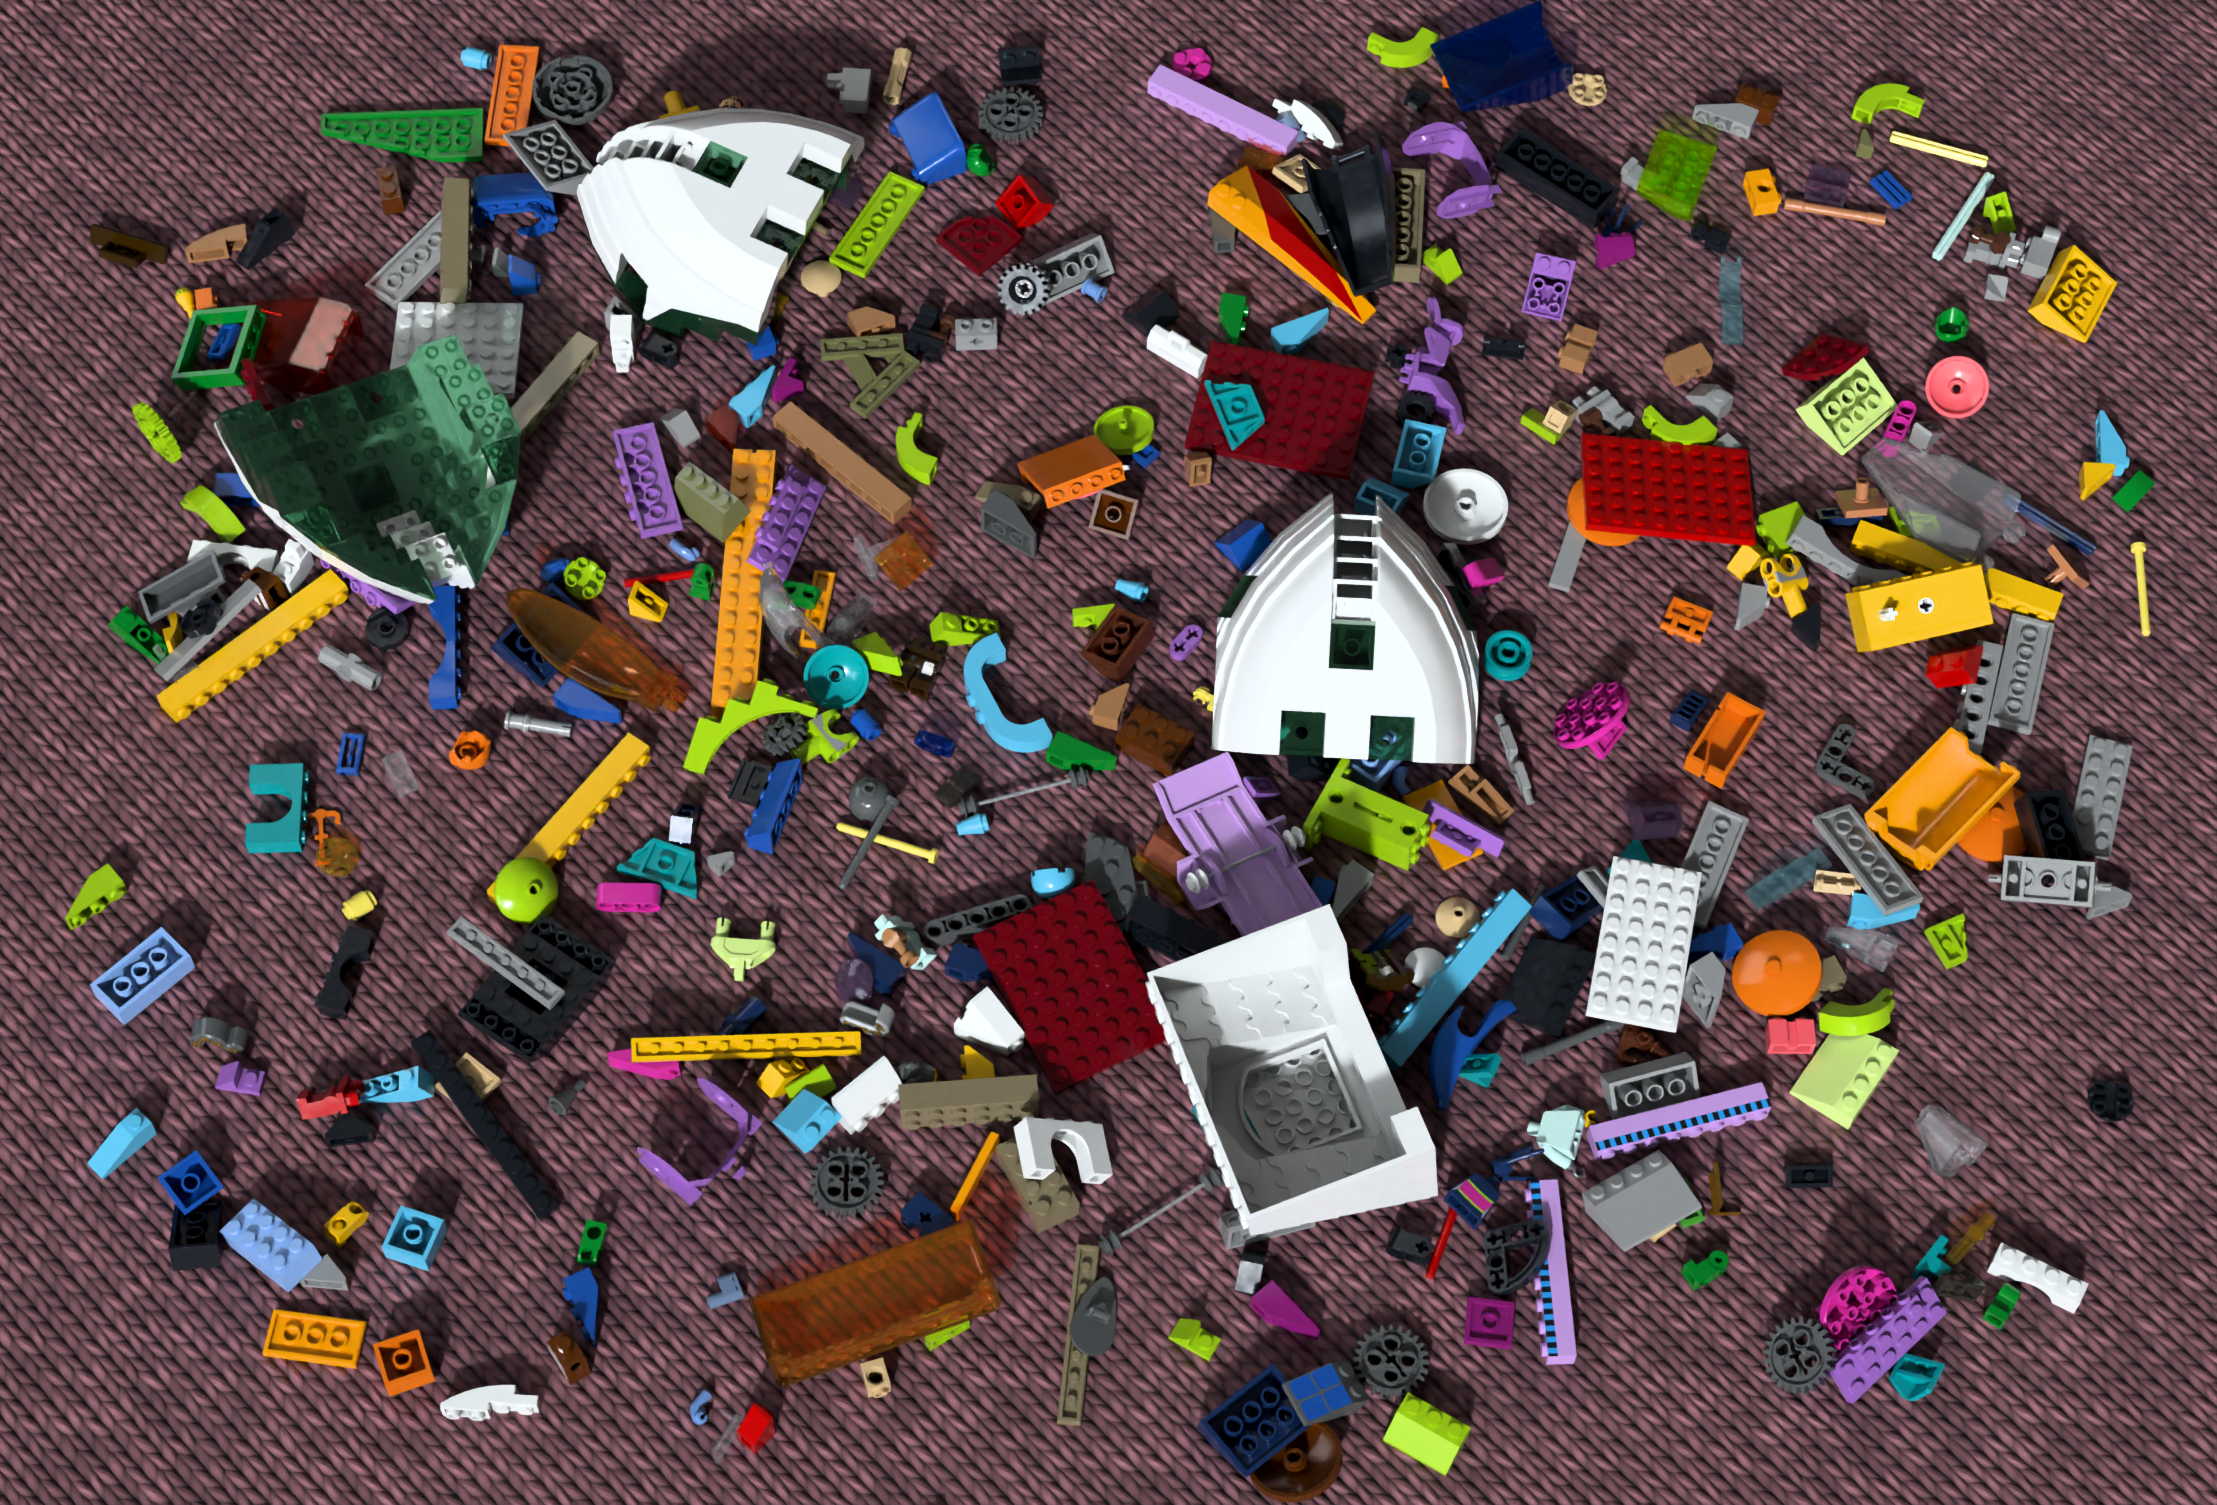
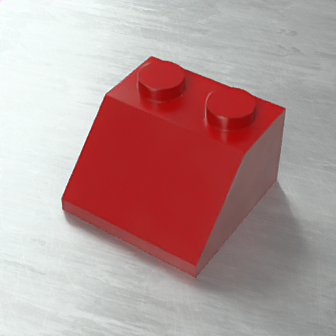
[995,174,1055,232]
[1925,645,1984,688]

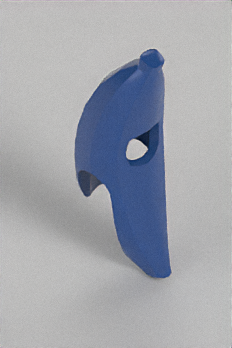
[1428,1000,1517,1110]

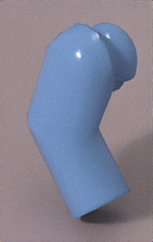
[669,539,700,561]
[1391,766,1411,798]
[690,1390,712,1425]

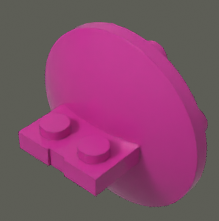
[1553,682,1631,759]
[1814,1265,1897,1354]

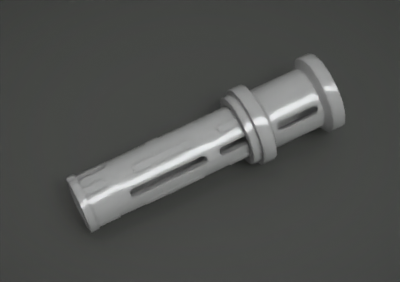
[504,710,573,737]

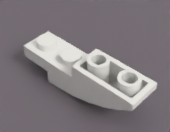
[1272,99,1344,149]
[440,1385,540,1421]

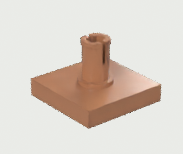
[1835,477,1888,518]
[2044,544,2090,589]

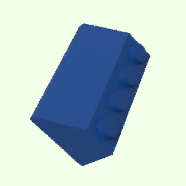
[744,758,803,855]

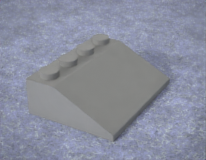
[503,120,594,196]
[1582,1150,1702,1252]

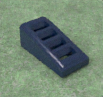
[1670,689,1711,732]

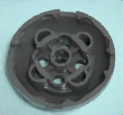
[532,55,613,126]

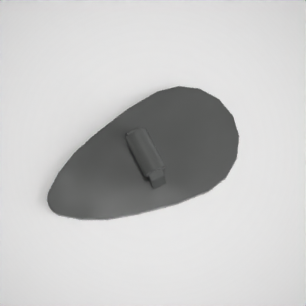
[1069,1277,1116,1356]

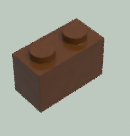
[375,165,405,215]

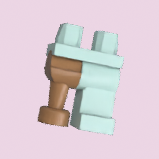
[874,914,937,970]

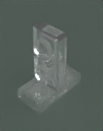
[853,533,911,582]

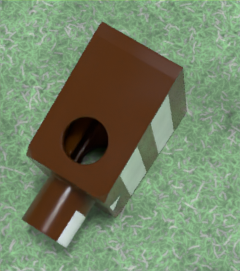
[239,566,289,612]
[547,1329,591,1386]

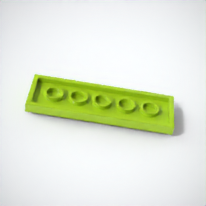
[829,171,925,279]

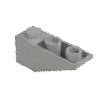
[1692,103,1759,139]

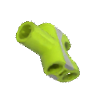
[790,709,859,765]

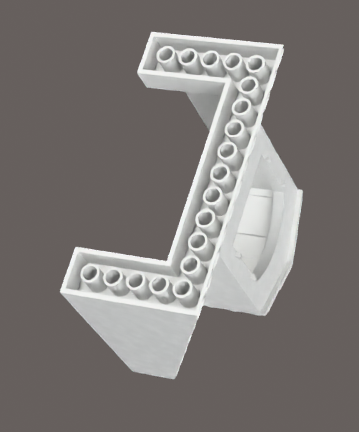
[1145,904,1438,1236]

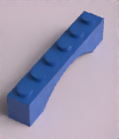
[429,585,462,710]
[1688,922,1744,962]

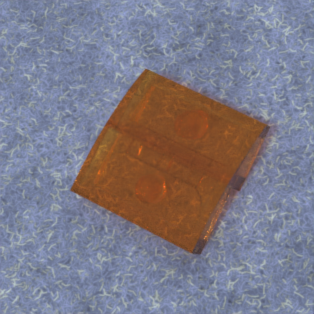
[874,530,934,592]

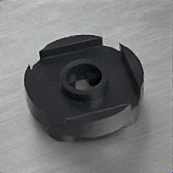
[180,599,223,639]
[365,609,409,652]

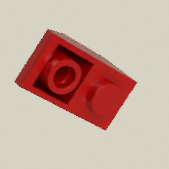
[737,1403,775,1454]

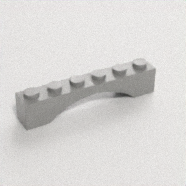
[1786,515,1906,586]

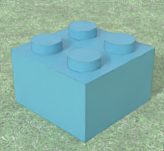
[382,1205,447,1271]

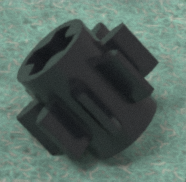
[1385,343,1411,370]

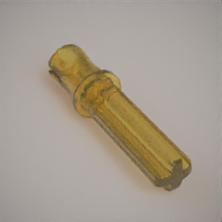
[1131,855,1187,905]
[1946,1213,1995,1265]

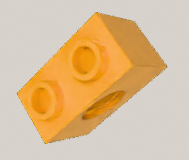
[1743,168,1781,216]

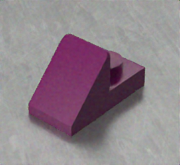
[771,357,804,402]

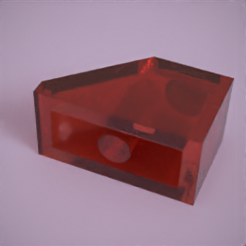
[705,404,739,455]

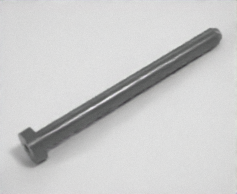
[838,795,900,890]

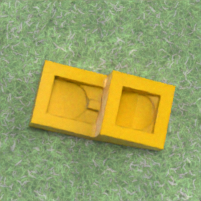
[162,612,183,654]

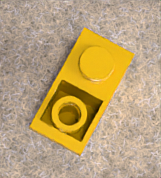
[960,1045,995,1080]
[756,1057,810,1098]

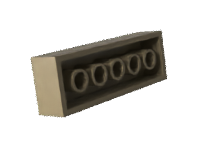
[1392,167,1425,283]
[440,177,473,304]
[898,1074,1039,1130]

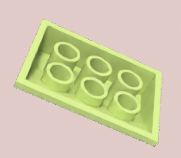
[1795,357,1898,455]
[1789,1034,1899,1130]

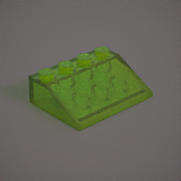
[1636,129,1718,222]

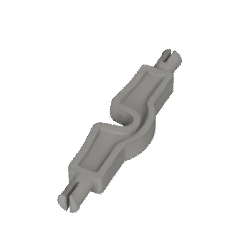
[1494,714,1535,805]

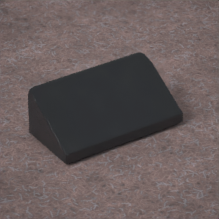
[1784,1162,1833,1188]

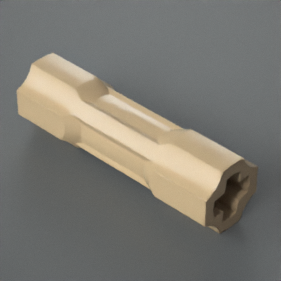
[883,47,912,105]

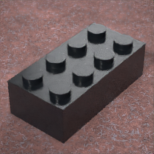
[2013,789,2086,884]

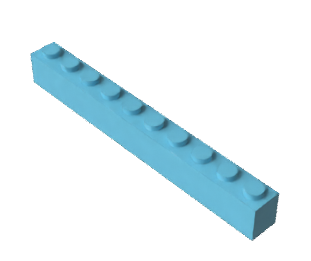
[1377,888,1532,1071]

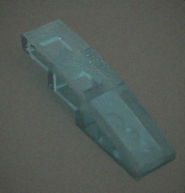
[1744,847,1832,911]

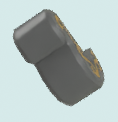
[189,1017,249,1054]

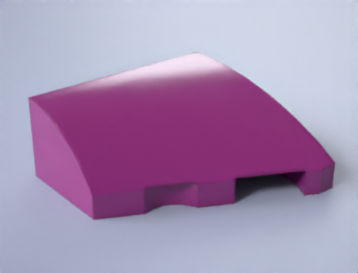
[1594,232,1635,270]

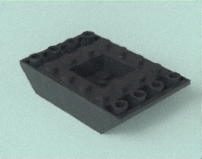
[458,913,615,1063]

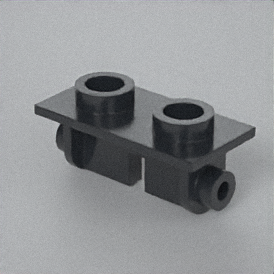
[1482,335,1525,360]

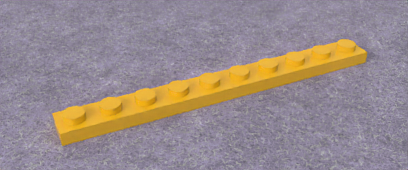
[631,1031,861,1063]

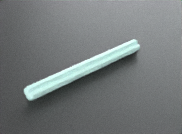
[1932,172,1995,261]

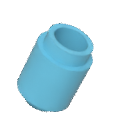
[461,46,492,70]

